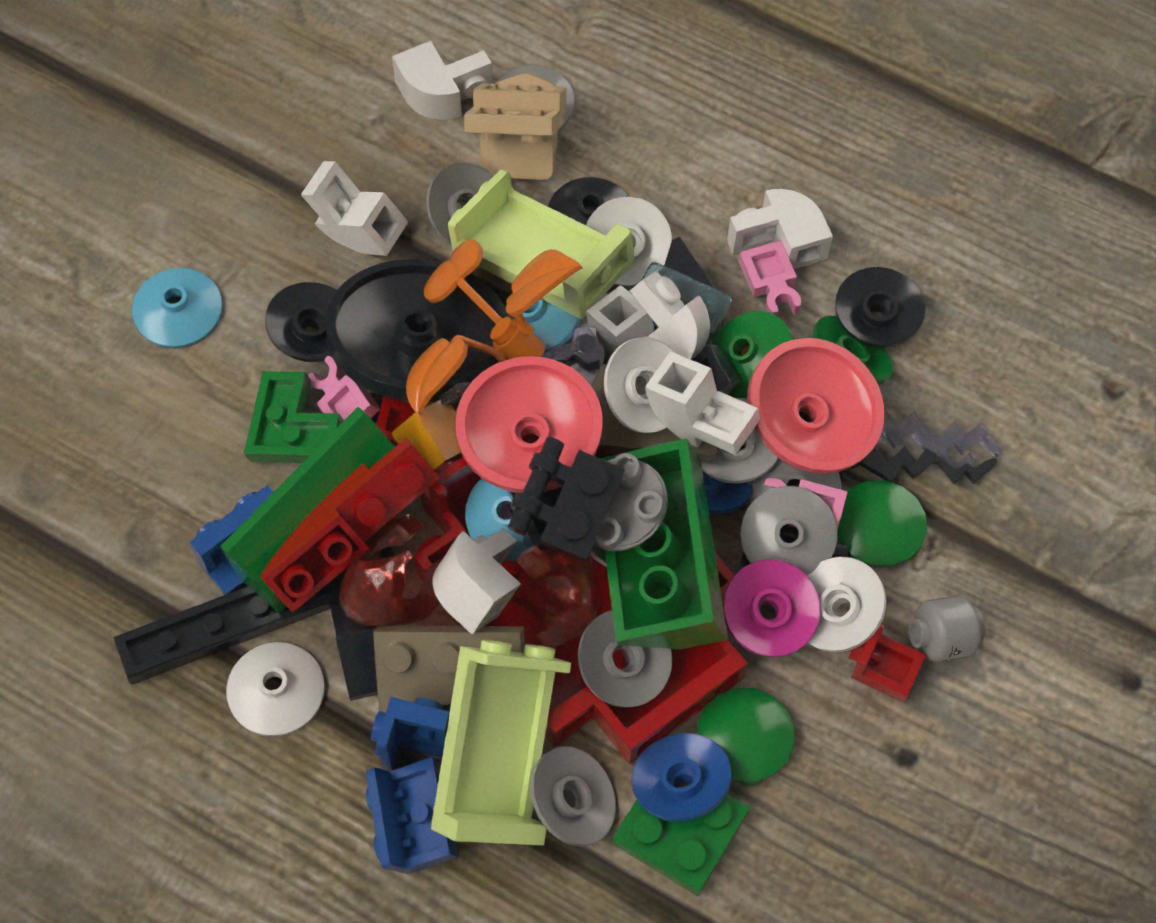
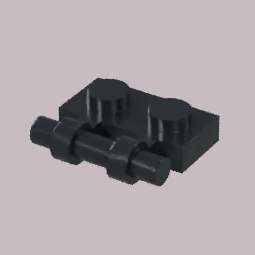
[507,437,625,564]

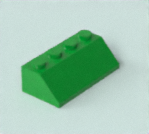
[220,407,395,614]
[600,438,728,649]

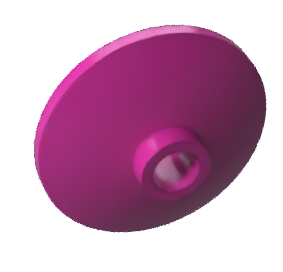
[723,560,820,657]

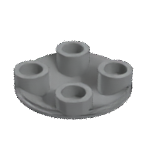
[593,453,668,551]

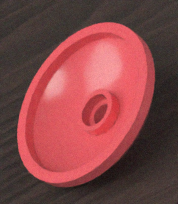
[747,338,884,474]
[455,356,603,493]

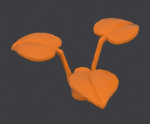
[406,239,583,416]

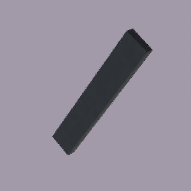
[113,534,404,685]

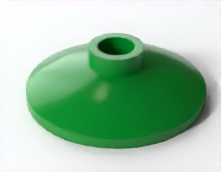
[712,311,794,399]
[813,316,893,385]

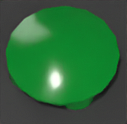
[837,480,927,566]
[697,688,794,786]

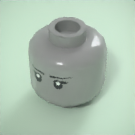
[908,596,985,663]

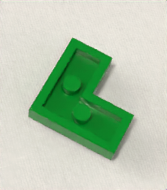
[244,371,344,463]
[612,794,750,897]

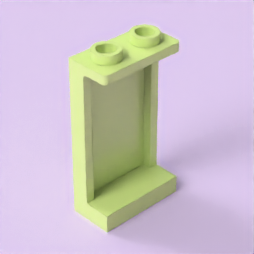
[448,169,635,319]
[431,640,571,845]

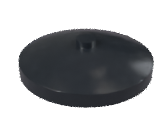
[326,259,508,402]

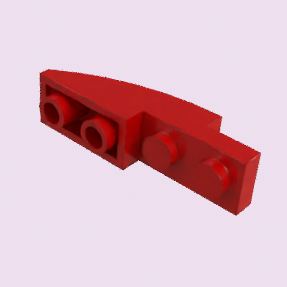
[260,438,440,613]

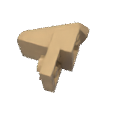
[464,71,567,180]

